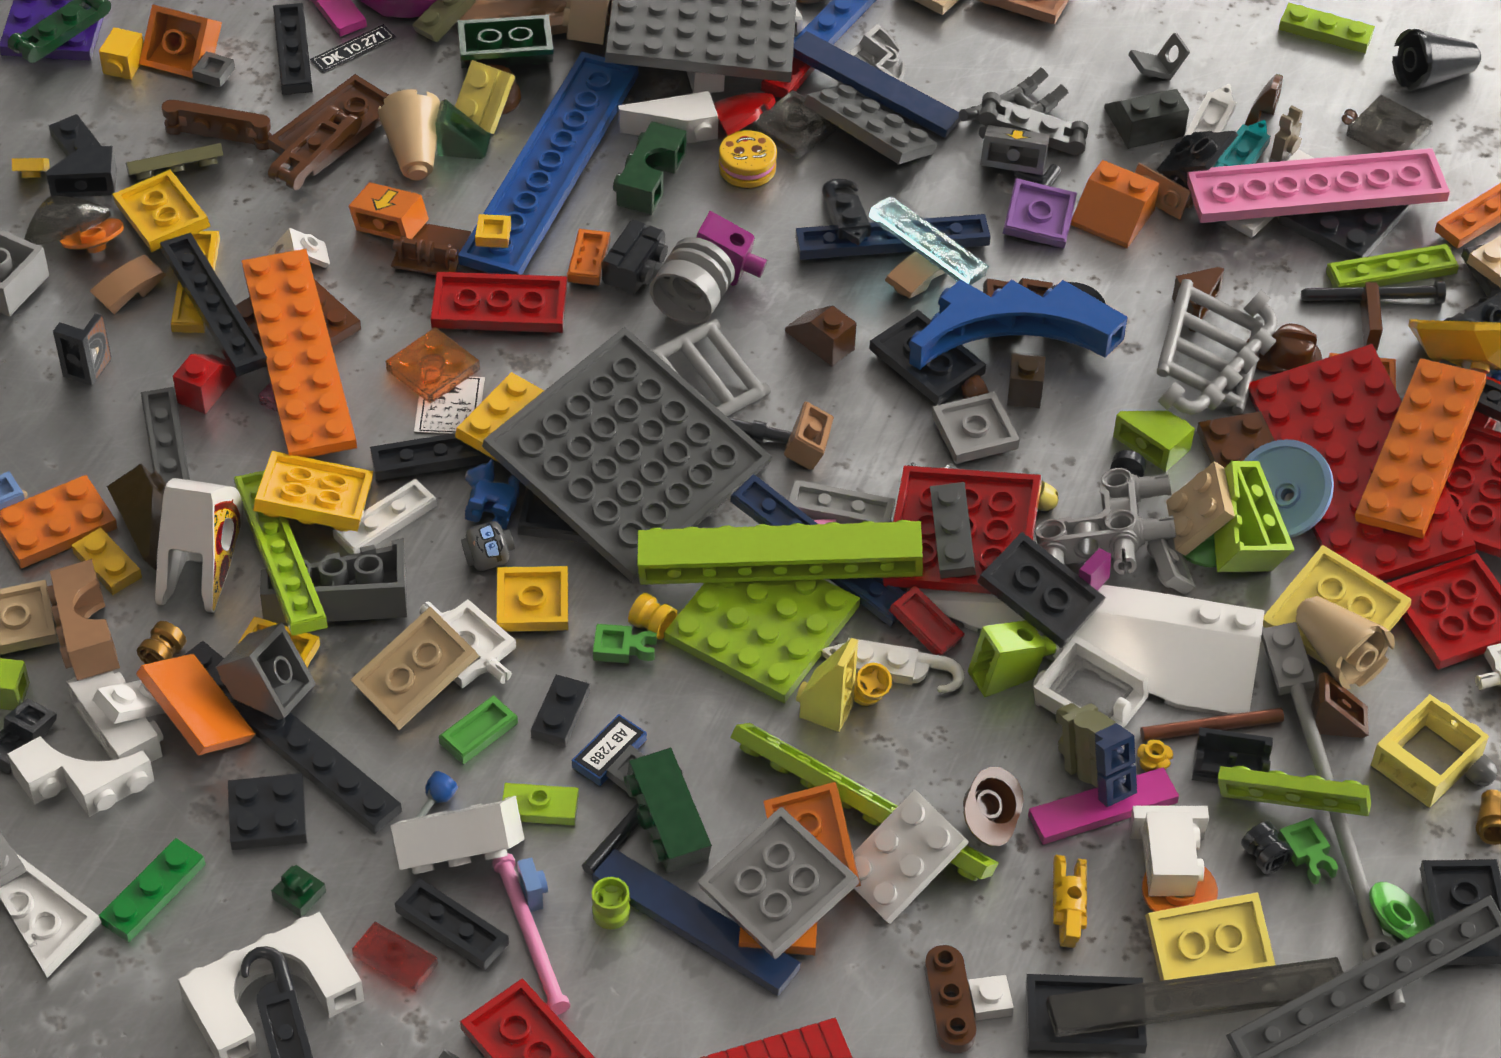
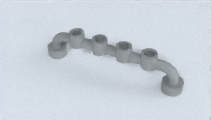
[1157,290,1277,415]

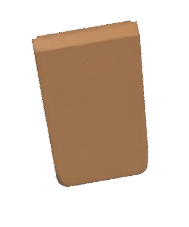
[784,401,834,470]

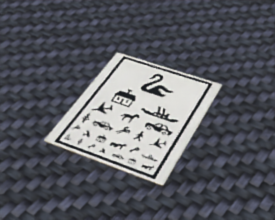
[414,374,485,434]

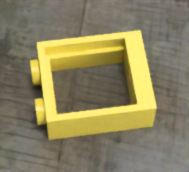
[1371,694,1489,808]

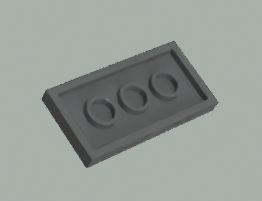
[804,84,937,164]

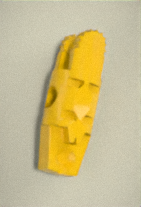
[1053,855,1087,948]

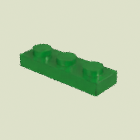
[99,838,206,943]

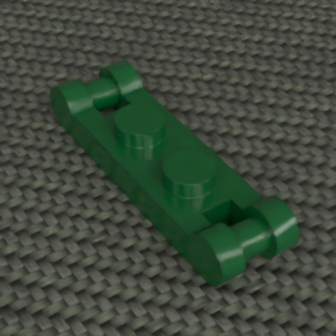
[8,0,111,63]

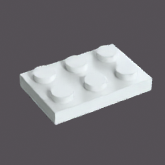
[853,789,969,924]

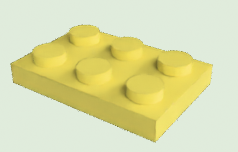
[1145,892,1276,991]

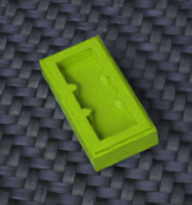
[502,783,579,826]

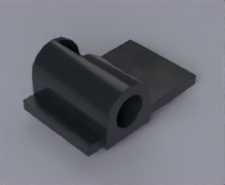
[1156,131,1238,190]

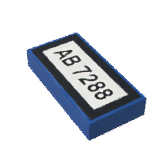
[572,714,647,786]

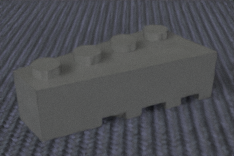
[260,538,407,624]

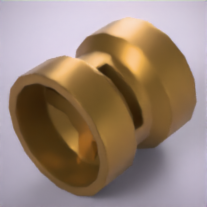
[136,621,187,664]

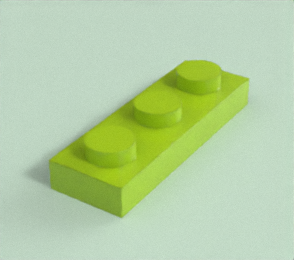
[1279,2,1375,53]

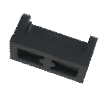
[1192,727,1273,784]

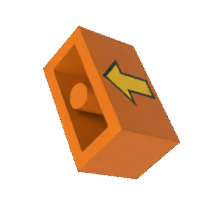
[349,182,429,240]

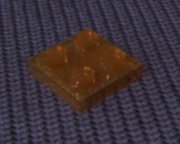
[385,327,480,404]

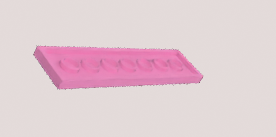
[1187,148,1450,223]

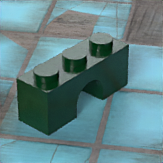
[613,121,686,215]

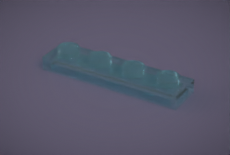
[868,196,989,285]

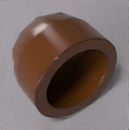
[961,374,989,399]

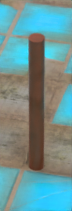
[1140,707,1284,741]

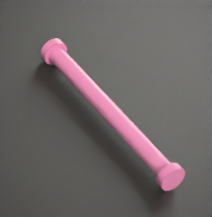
[492,853,570,1015]

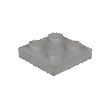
[932,392,1020,464]

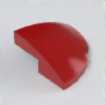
[714,93,776,136]

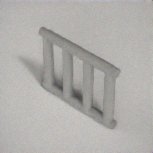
[1156,279,1264,415]
[652,319,771,417]

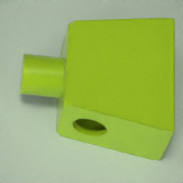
[967,620,1056,698]

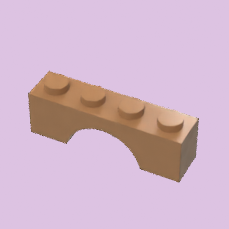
[47,559,120,681]

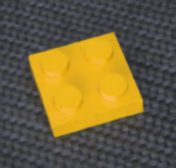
[497,566,568,632]

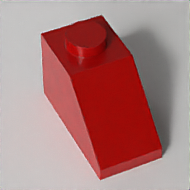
[172,354,236,414]

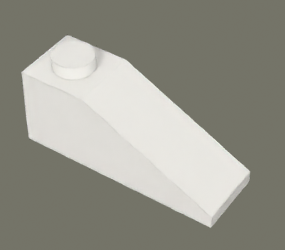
[618,91,718,144]

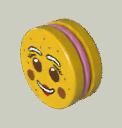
[719,130,777,188]

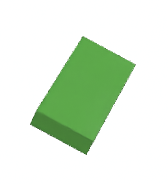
[439,695,518,765]

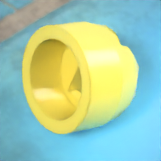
[1038,481,1058,511]

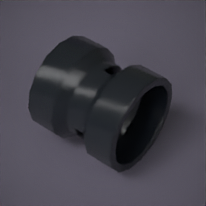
[1241,821,1293,874]

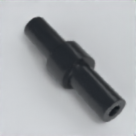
[728,417,791,445]

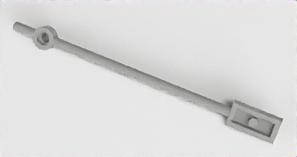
[1261,622,1406,1010]

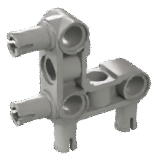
[1035,468,1176,574]

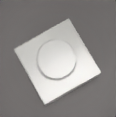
[968,975,1014,1021]

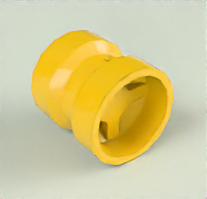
[628,592,677,640]
[854,662,892,706]

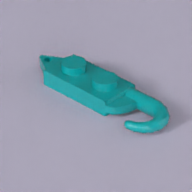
[1213,120,1271,167]

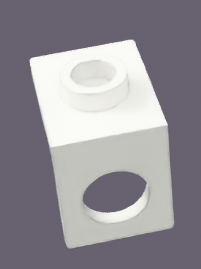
[268,228,330,268]

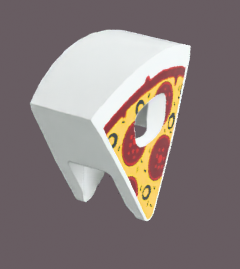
[155,478,243,613]

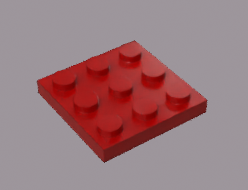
[1387,553,1501,670]

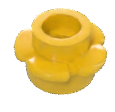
[1137,740,1173,772]

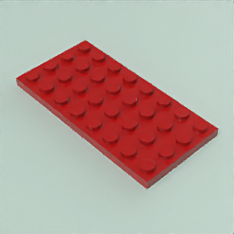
[1248,344,1476,581]

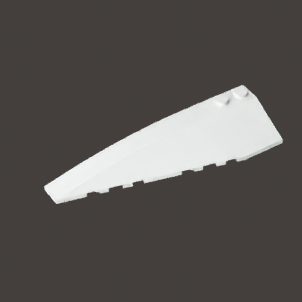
[907,585,1265,716]

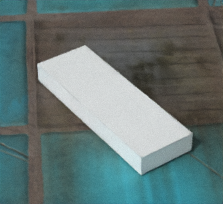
[333,479,437,555]

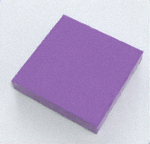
[1002,178,1077,248]

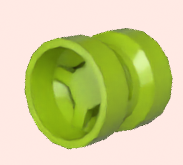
[591,877,630,930]

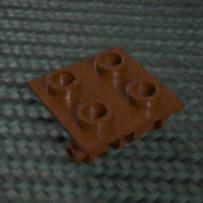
[391,223,471,275]

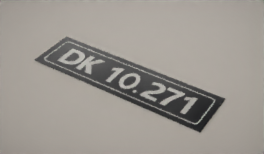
[310,24,396,73]

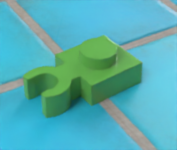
[593,624,657,663]
[1278,817,1338,884]

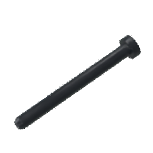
[1301,280,1446,303]

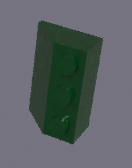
[457,14,554,68]

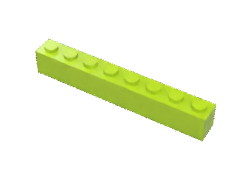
[637,520,923,585]

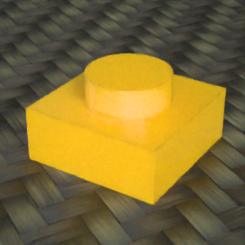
[11,158,50,178]
[475,214,511,248]

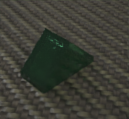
[435,99,491,159]

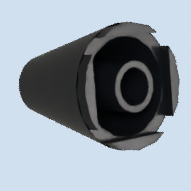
[1392,29,1481,90]

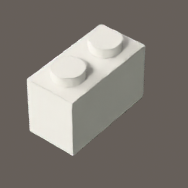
[1142,812,1204,896]

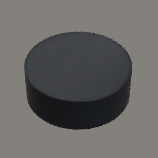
[1110,450,1146,478]

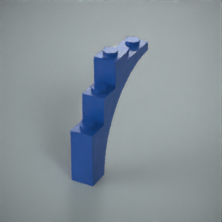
[909,279,1128,370]

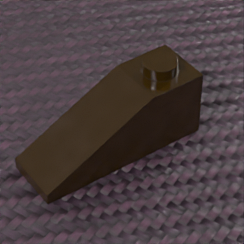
[107,464,166,571]

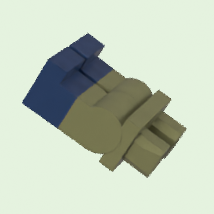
[1056,703,1137,807]

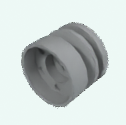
[650,237,735,325]

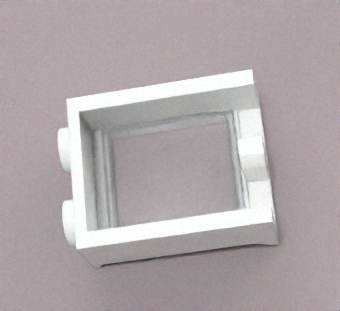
[1033,635,1148,728]

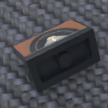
[53,313,111,386]

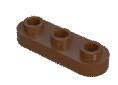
[925,945,976,1053]

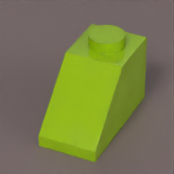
[1113,410,1195,472]

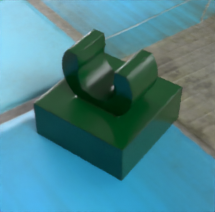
[271,865,326,918]

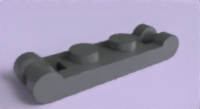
[978,92,1089,155]

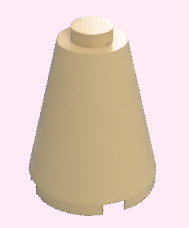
[378,89,441,181]
[1296,596,1395,689]

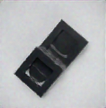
[0,698,57,774]

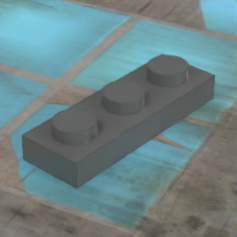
[930,482,976,579]

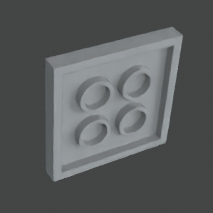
[697,807,859,960]

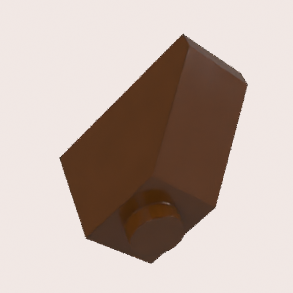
[785,305,857,366]

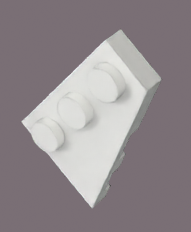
[0,855,102,978]

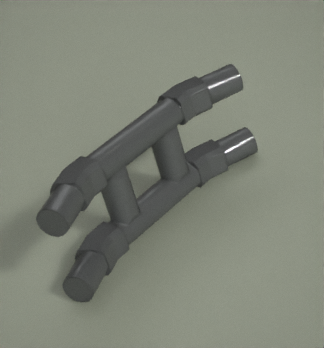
[959,67,1069,139]

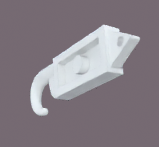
[1184,84,1237,136]
[822,638,964,693]

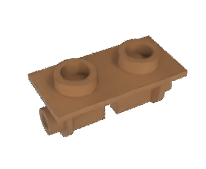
[1135,163,1194,220]

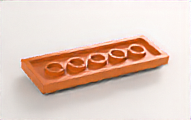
[1355,358,1486,538]

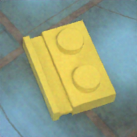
[451,60,515,134]

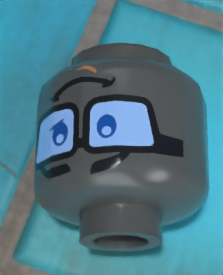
[461,521,515,571]

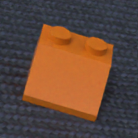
[139,4,222,78]
[1071,160,1159,249]

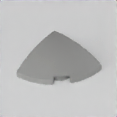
[849,23,906,81]

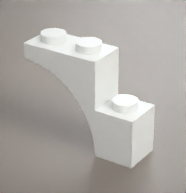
[7,736,155,817]

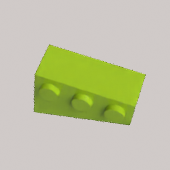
[1214,461,1295,572]

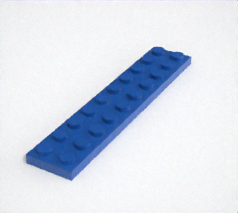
[458,52,638,275]

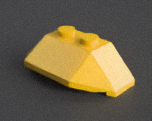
[1408,319,1501,374]

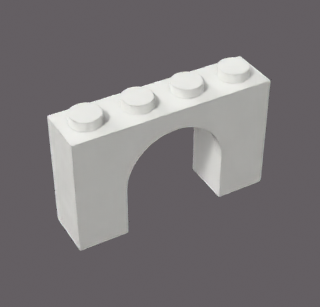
[178,912,364,1058]

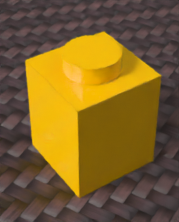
[99,27,144,80]

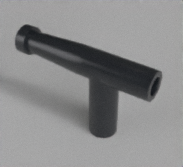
[1013,164,1061,186]

